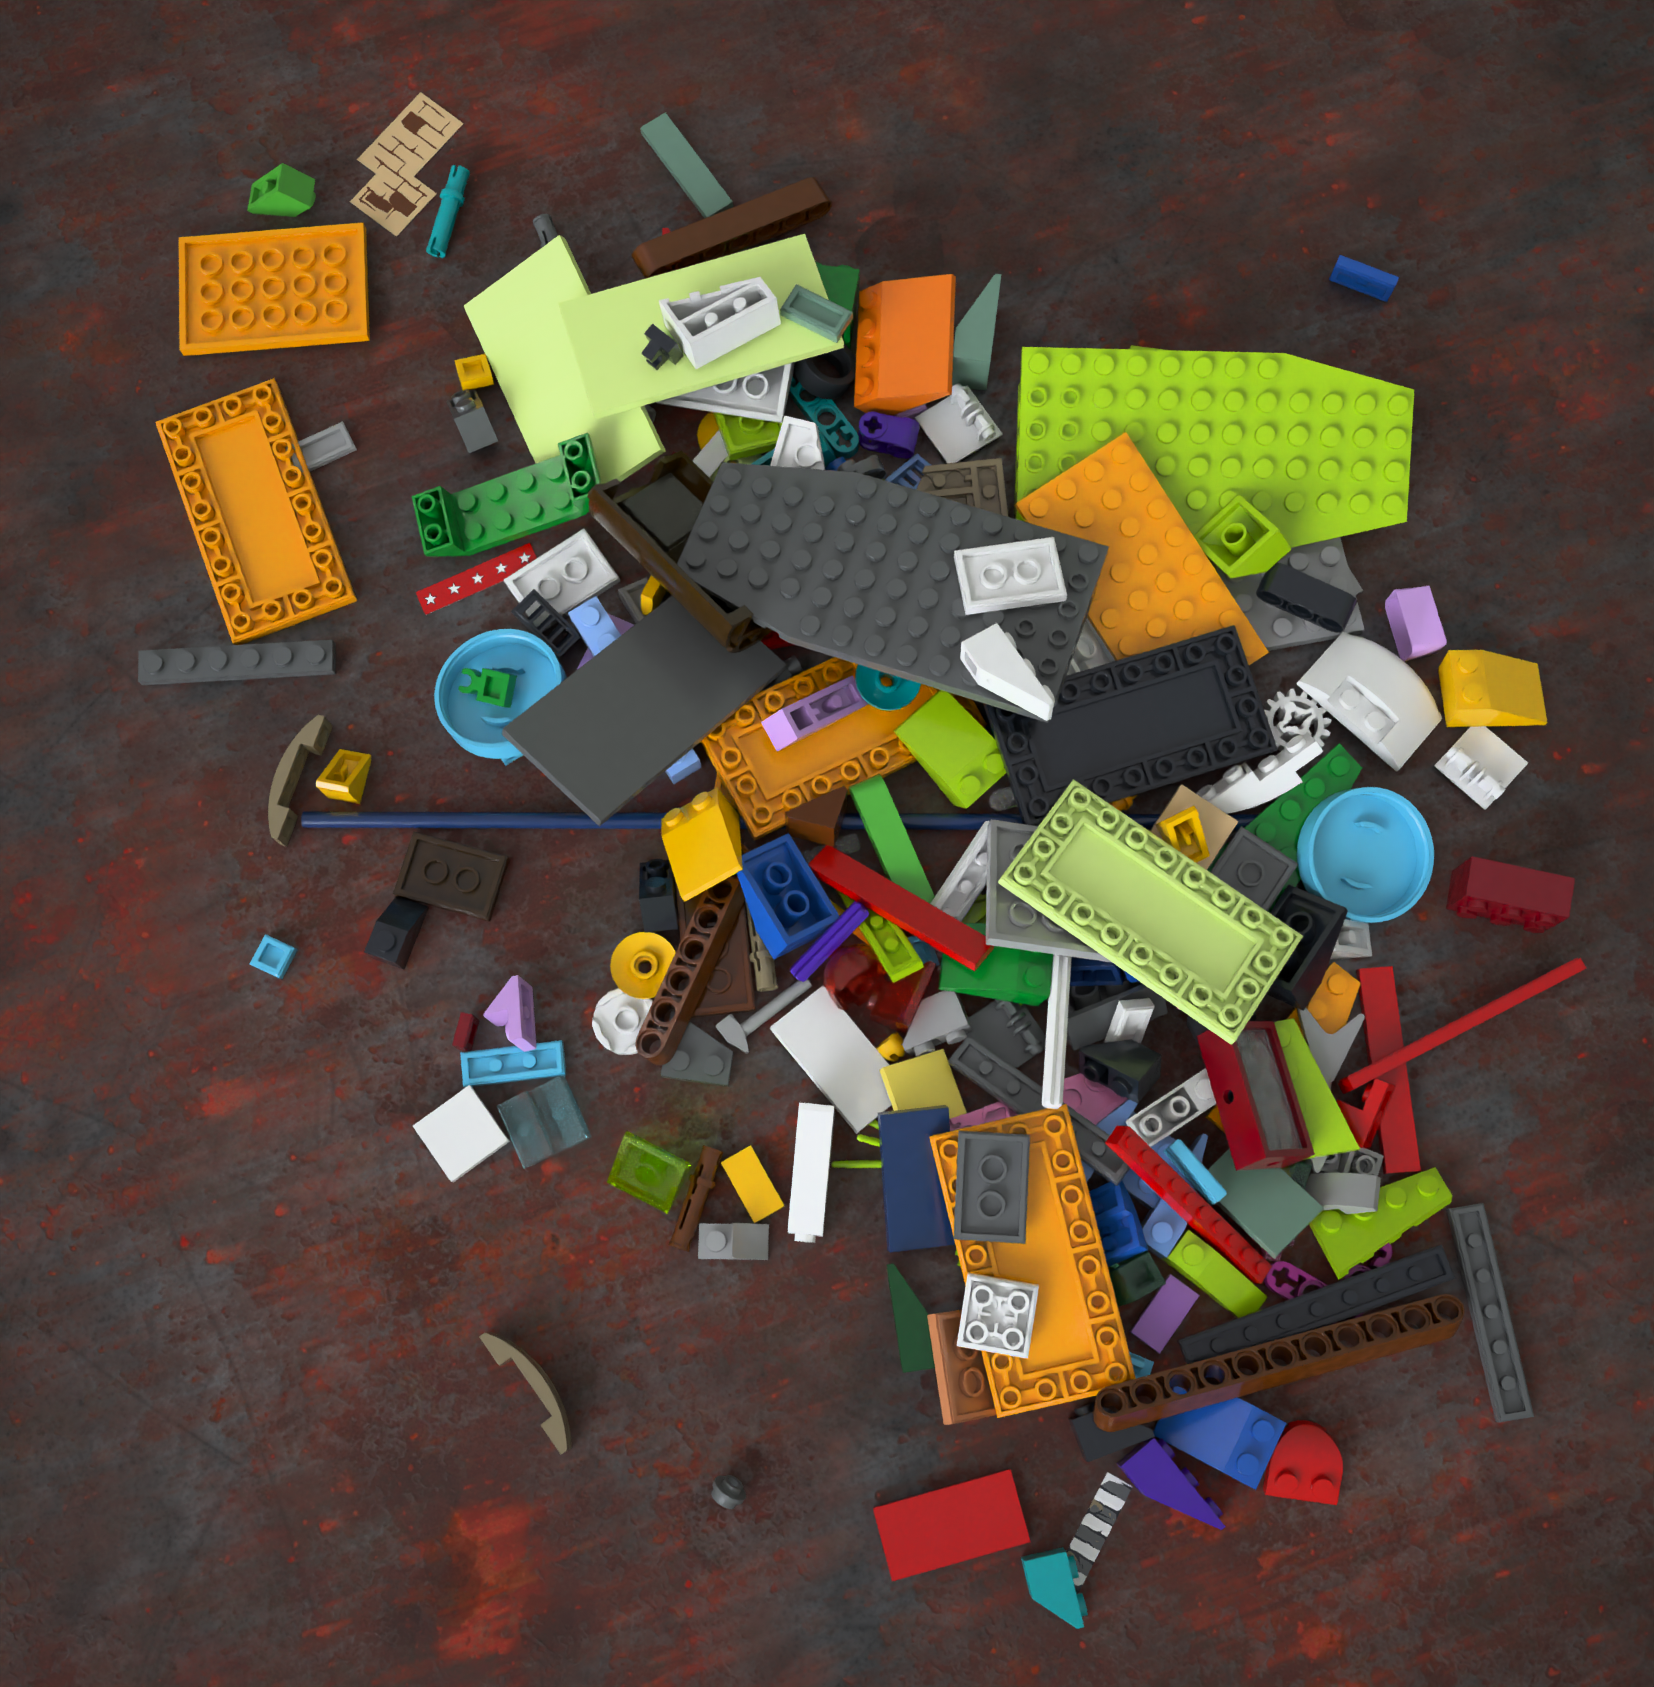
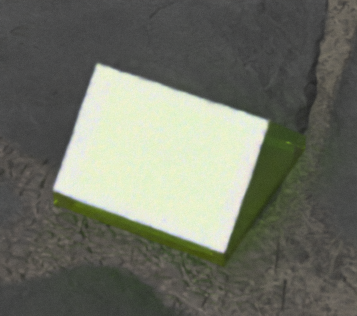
[607,1131,692,1214]

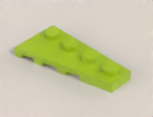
[1274,1018,1360,1160]
[1309,1167,1452,1280]

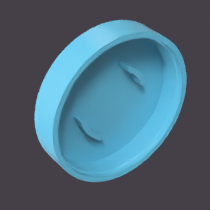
[434,629,567,759]
[1297,787,1434,923]

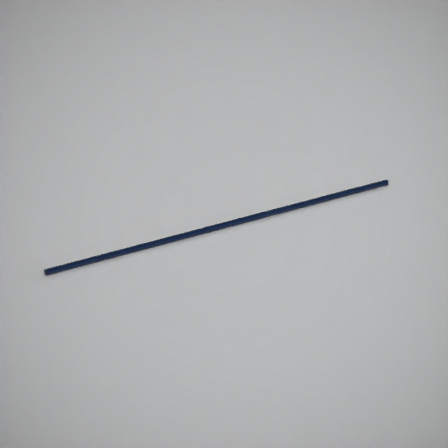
[301,811,1259,831]

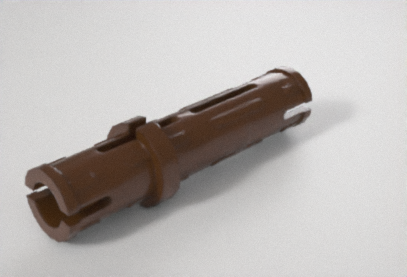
[668,1145,724,1252]

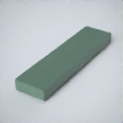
[640,112,733,219]

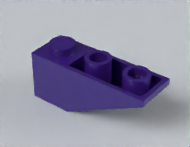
[1117,1438,1226,1530]

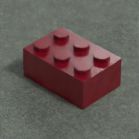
[1446,856,1575,933]

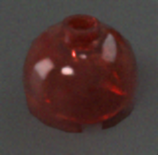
[823,943,887,1010]

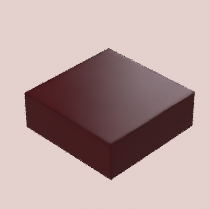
[452,1012,480,1052]

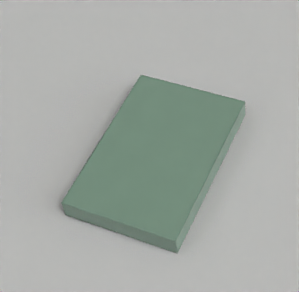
[1208,1148,1324,1259]

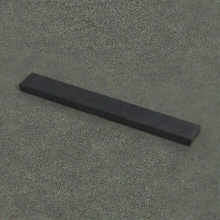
[1177,1244,1456,1365]

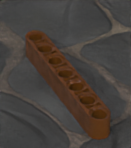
[632,177,832,279]
[635,843,749,1065]

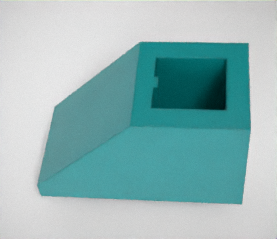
[1021,1547,1088,1629]

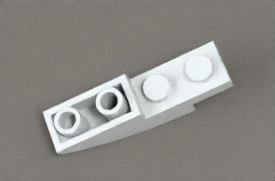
[1196,732,1323,814]

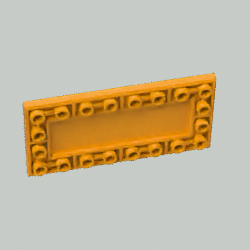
[155,378,357,645]
[701,657,987,841]
[929,1103,1136,1418]

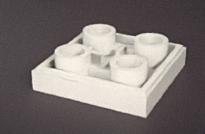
[413,1085,510,1182]
[957,1272,1039,1359]

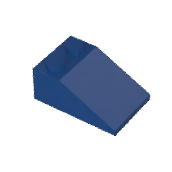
[737,833,840,960]
[1153,1386,1286,1490]

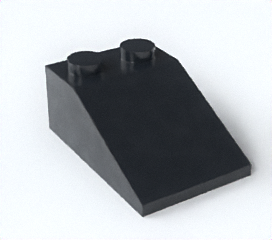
[1266,885,1348,1011]

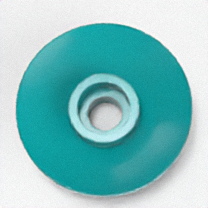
[855,664,921,711]

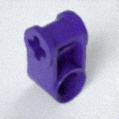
[858,412,920,459]

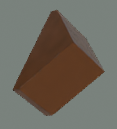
[785,786,848,847]

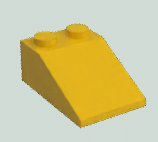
[1438,650,1547,727]
[661,787,743,901]

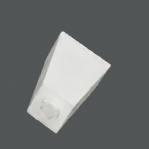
[788,1102,835,1243]

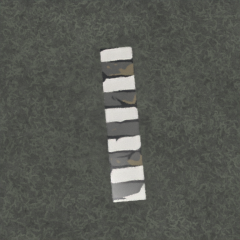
[1067,1472,1132,1594]

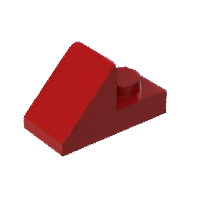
[1337,1078,1396,1149]

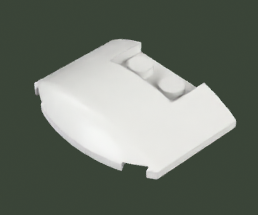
[1296,632,1442,772]

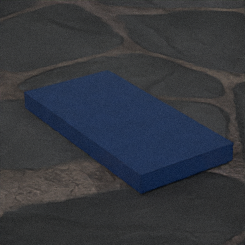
[878,1105,955,1253]

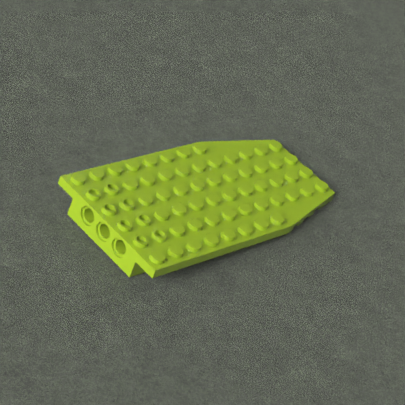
[1014,347,1414,548]

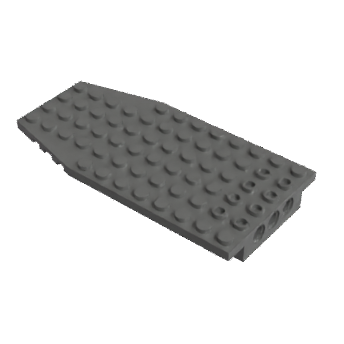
[677,462,1109,723]

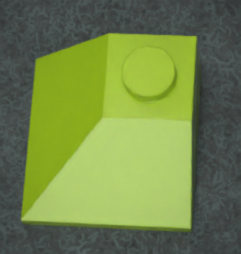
[1194,494,1291,578]

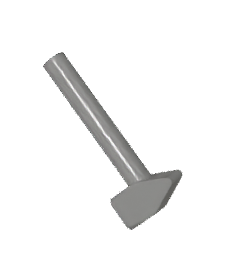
[715,979,812,1054]

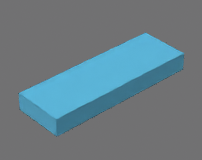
[460,1040,566,1088]

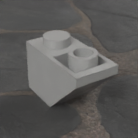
[902,990,973,1057]

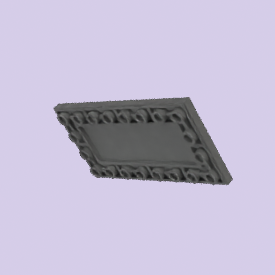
[502,596,787,827]

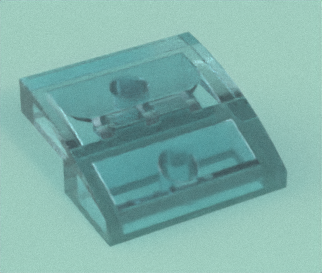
[497,1075,591,1168]

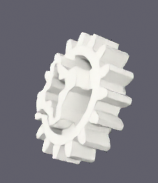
[1264,688,1331,751]

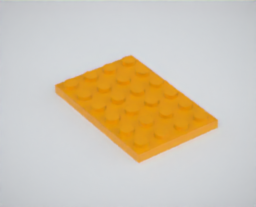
[179,223,370,356]

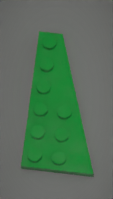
[1207,743,1362,913]

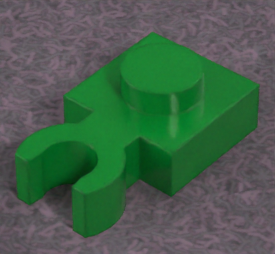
[458,668,517,708]

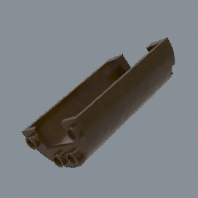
[587,450,773,653]

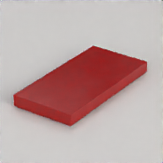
[873,1468,1031,1581]

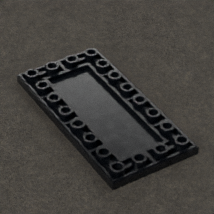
[983,625,1278,826]

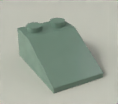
[952,274,1002,391]

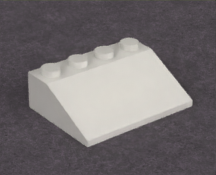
[656,362,795,423]

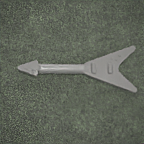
[1297,1007,1365,1173]

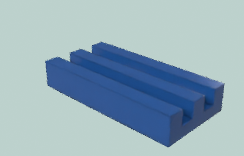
[1329,255,1399,302]

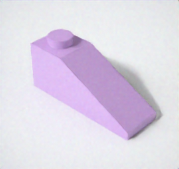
[761,675,868,752]

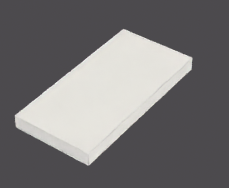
[770,986,892,1134]

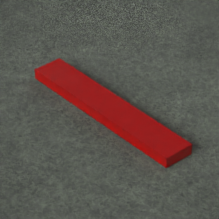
[808,845,994,971]
[1356,966,1421,1174]

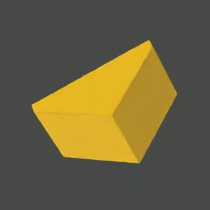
[316,749,371,804]
[1155,806,1210,863]

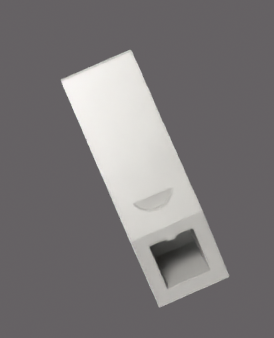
[960,623,1055,721]
[1125,1068,1216,1147]

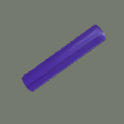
[790,901,869,982]

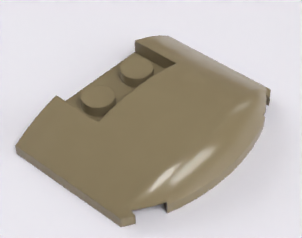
[916,458,1008,517]

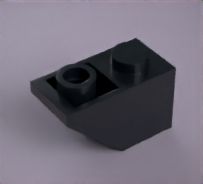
[639,859,678,933]
[1079,1039,1161,1103]

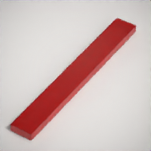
[1337,957,1587,1094]

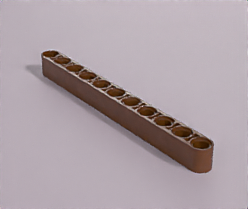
[1093,1294,1465,1432]

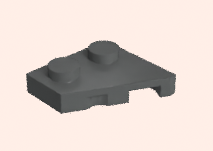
[661,1011,734,1087]

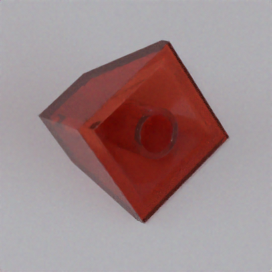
[866,961,936,1035]

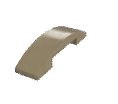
[268,715,333,847]
[479,1332,572,1455]

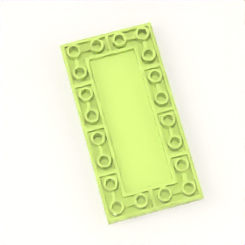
[558,234,844,419]
[464,235,666,484]
[998,779,1303,1045]

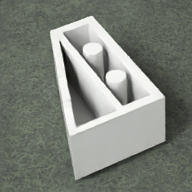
[659,277,781,369]

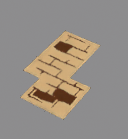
[350,92,464,237]

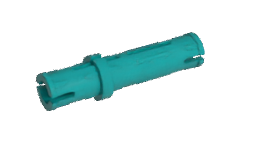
[426,165,470,258]

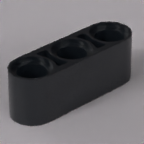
[1256,563,1357,633]

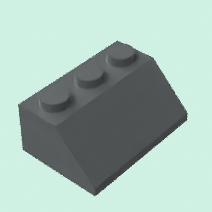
[1048,970,1168,1051]

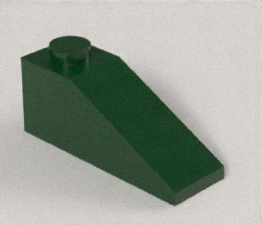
[886,1264,935,1373]

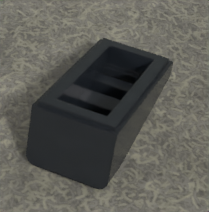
[510,589,581,659]

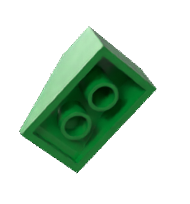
[938,923,1053,1006]

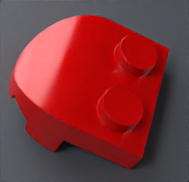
[1263,1420,1343,1505]

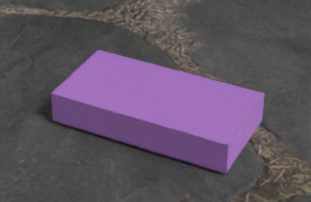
[1129,1274,1200,1353]

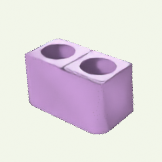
[1385,586,1447,662]

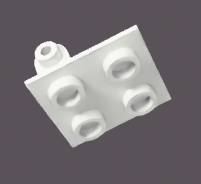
[915,383,1003,464]
[1434,726,1528,810]

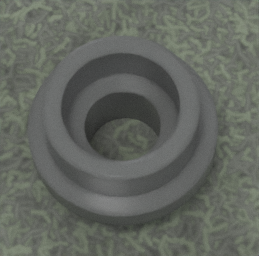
[711,1475,746,1509]

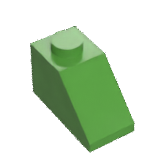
[247,163,316,217]

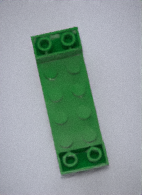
[411,433,601,557]

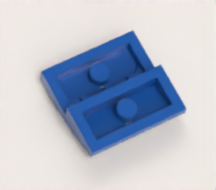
[1089,1180,1148,1267]

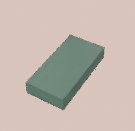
[780,284,853,343]

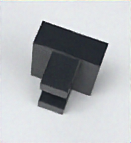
[641,324,684,370]

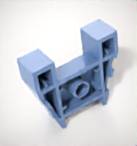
[1081,1099,1208,1259]

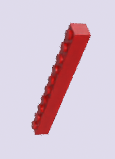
[1105,1125,1272,1284]

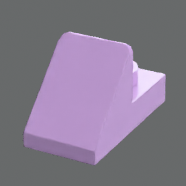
[484,975,537,1052]

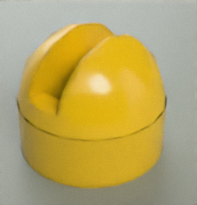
[876,1032,905,1061]

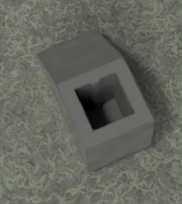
[446,389,498,453]

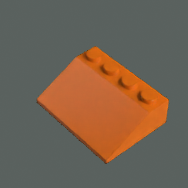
[854,274,956,416]

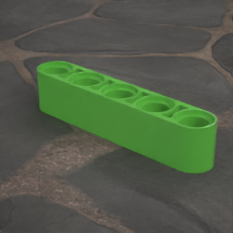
[849,774,935,936]

